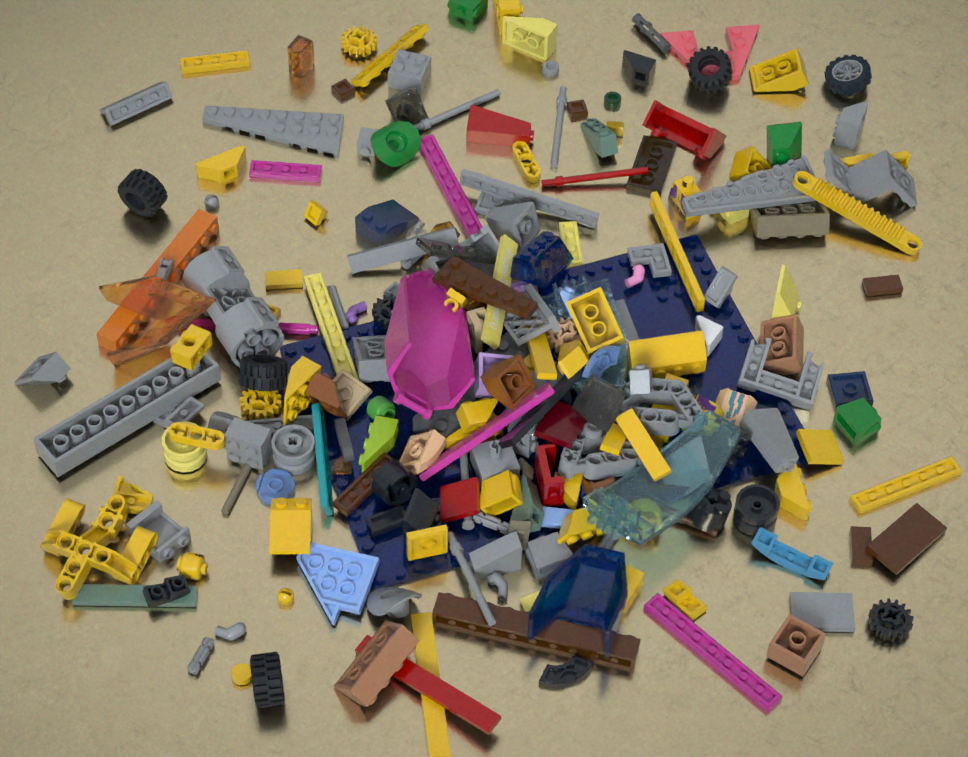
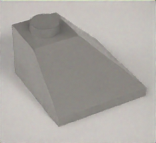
[14,352,71,385]

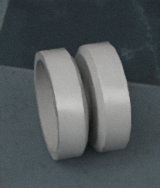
[271,424,316,476]

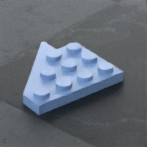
[296,542,380,625]

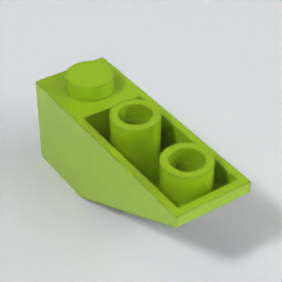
[359,415,399,473]

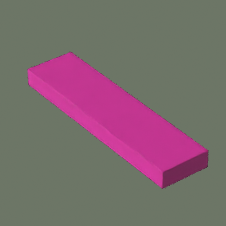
[249,160,322,182]

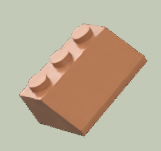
[760,314,804,375]

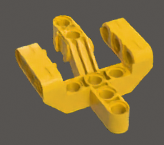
[40,494,158,600]

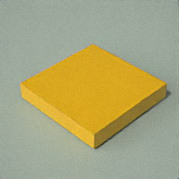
[796,429,845,465]
[406,524,448,561]

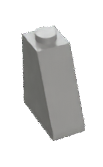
[468,531,522,580]

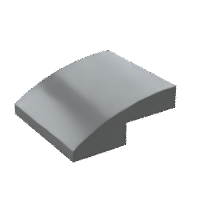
[153,396,205,429]

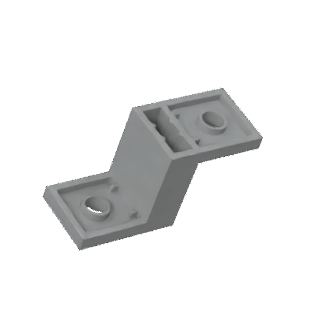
[823,149,917,208]

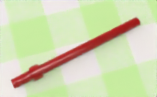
[541,167,648,187]

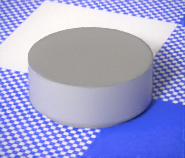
[542,60,559,77]
[583,422,603,440]

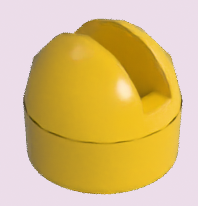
[277,588,294,606]

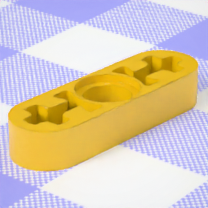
[512,141,541,183]
[168,422,225,450]

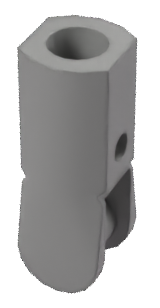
[152,257,174,289]

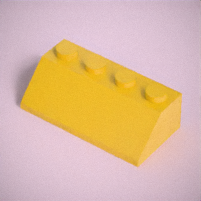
[626,330,707,379]

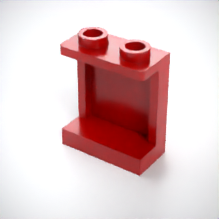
[535,444,565,507]

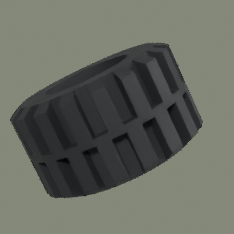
[688,46,733,94]
[117,169,168,217]
[239,355,289,391]
[250,651,285,708]

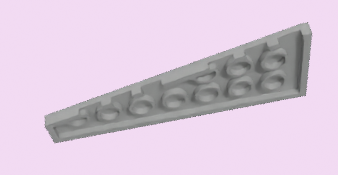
[202,105,344,157]
[682,155,816,217]

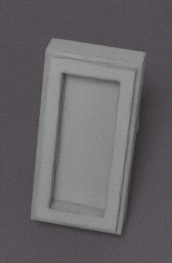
[704,266,738,308]

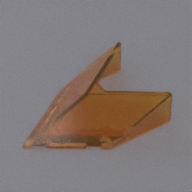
[99,275,216,367]

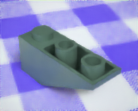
[581,118,618,158]
[509,475,544,532]

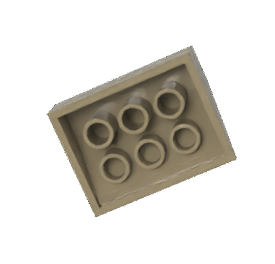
[749,201,830,239]

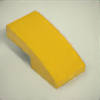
[663,578,707,621]

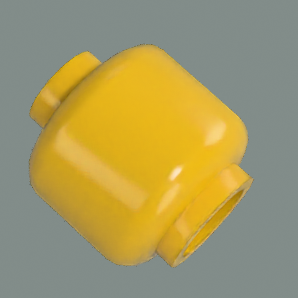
[177,552,208,580]

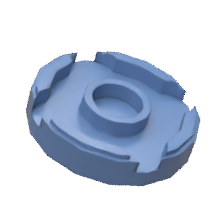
[256,469,295,505]

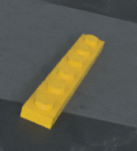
[351,24,429,87]

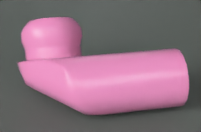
[624,264,645,288]

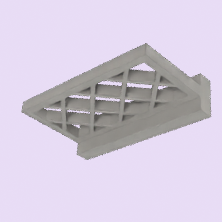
[503,283,561,346]

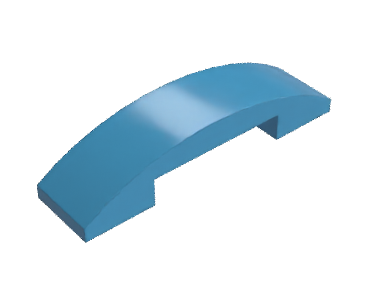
[751,527,833,580]

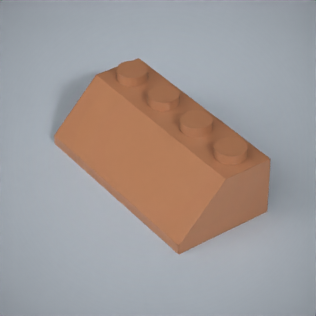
[334,621,419,707]

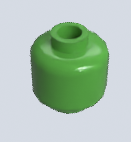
[367,396,395,420]

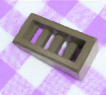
[506,520,531,550]

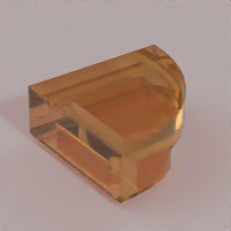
[331,456,352,474]

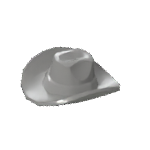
[367,586,422,618]

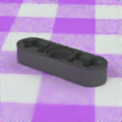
[334,417,354,463]

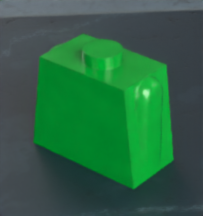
[447,0,488,22]
[834,397,882,445]

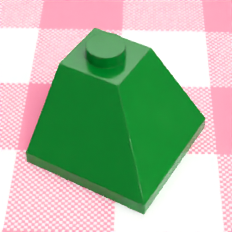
[767,121,802,166]

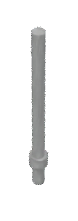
[550,86,567,168]
[414,89,501,131]
[448,532,496,626]

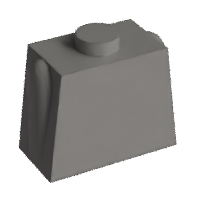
[525,532,574,580]

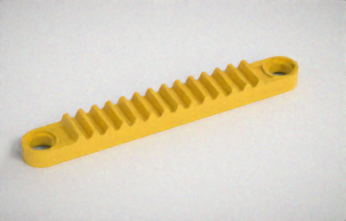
[792,171,922,255]

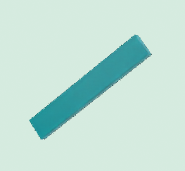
[312,403,334,516]

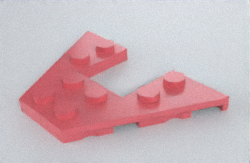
[660,24,759,80]

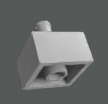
[470,438,520,487]

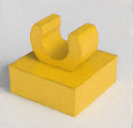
[304,200,328,226]
[444,288,467,313]

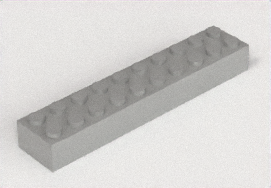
[33,353,221,477]

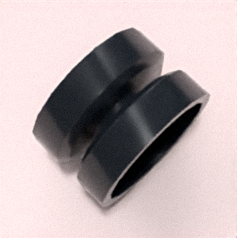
[733,484,780,536]

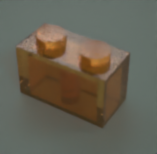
[287,35,315,78]

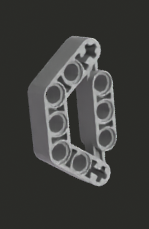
[600,378,705,436]
[558,424,657,480]

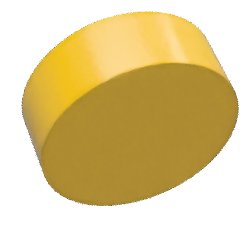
[231,663,252,685]

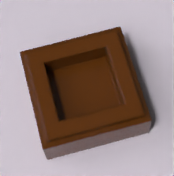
[331,79,355,100]
[567,99,588,118]

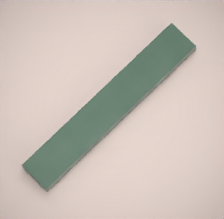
[71,584,198,607]

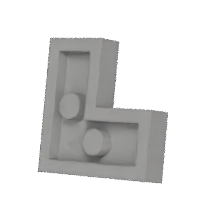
[627,243,672,278]

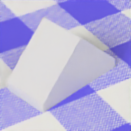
[695,315,723,356]

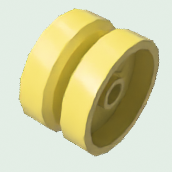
[162,421,207,472]

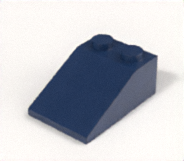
[355,199,419,247]

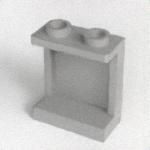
[126,500,191,563]

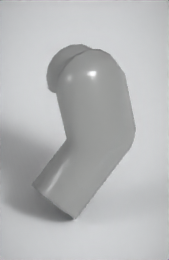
[487,572,508,601]
[214,622,246,641]

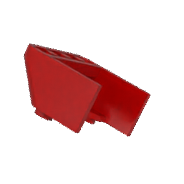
[642,100,727,160]

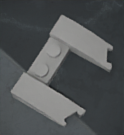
[736,338,824,411]

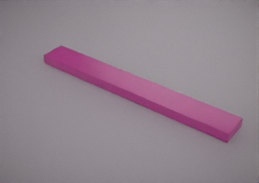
[420,134,483,239]
[418,382,555,481]
[643,593,782,712]

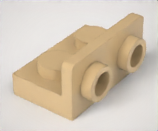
[467,307,486,354]

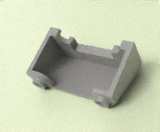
[421,225,499,295]

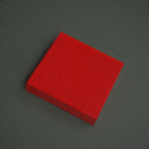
[440,477,480,523]

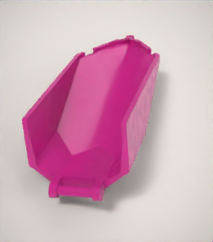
[385,268,475,420]

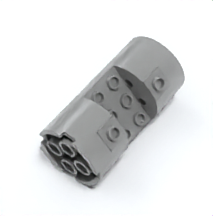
[182,246,284,367]

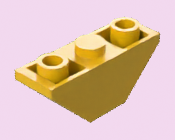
[195,145,246,183]
[557,340,589,379]
[775,463,812,520]
[557,506,614,545]

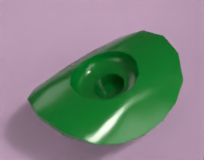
[370,121,421,167]

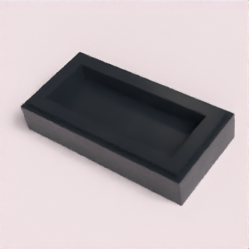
[365,505,406,537]

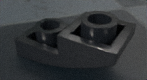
[142,575,190,608]

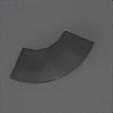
[539,655,594,688]

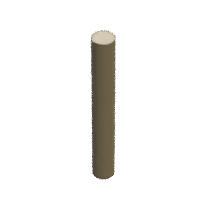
[221,463,252,514]

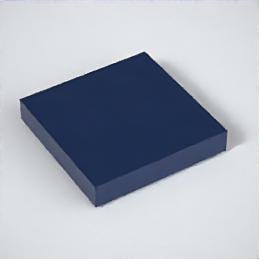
[827,371,874,409]

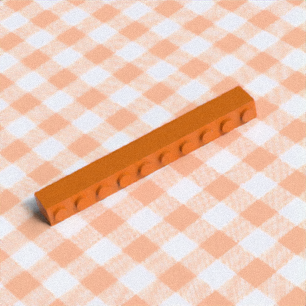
[96,209,219,354]

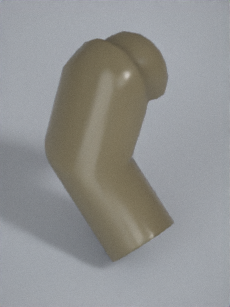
[517,458,534,481]

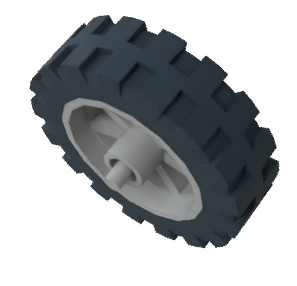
[824,55,872,96]

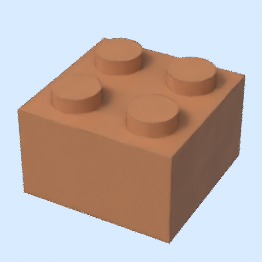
[766,614,826,677]

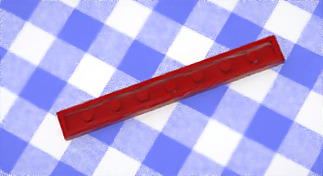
[355,634,502,735]

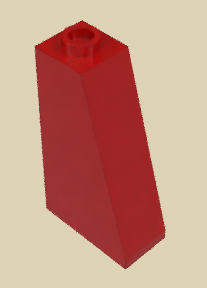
[466,105,534,146]

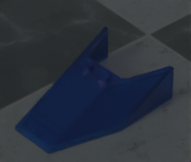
[527,544,628,658]

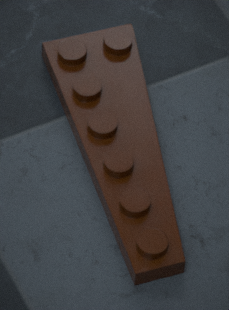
[432,256,538,320]

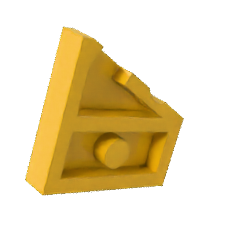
[113,475,154,514]

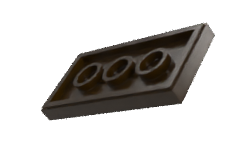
[626,135,678,197]

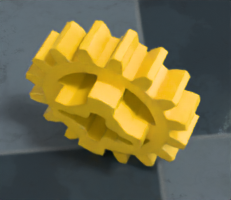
[340,25,377,57]
[239,389,282,420]

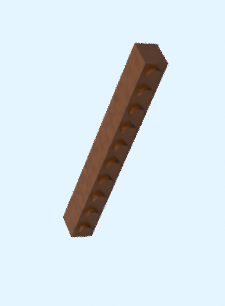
[432,592,641,670]

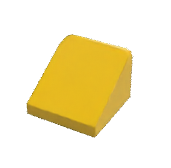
[606,121,624,137]

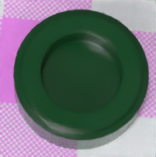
[604,91,621,108]

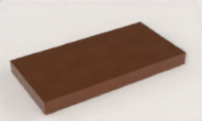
[866,503,947,575]

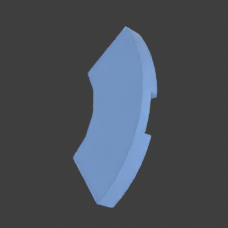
[582,345,621,381]

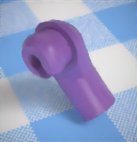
[345,301,367,323]

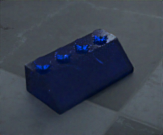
[510,231,574,288]

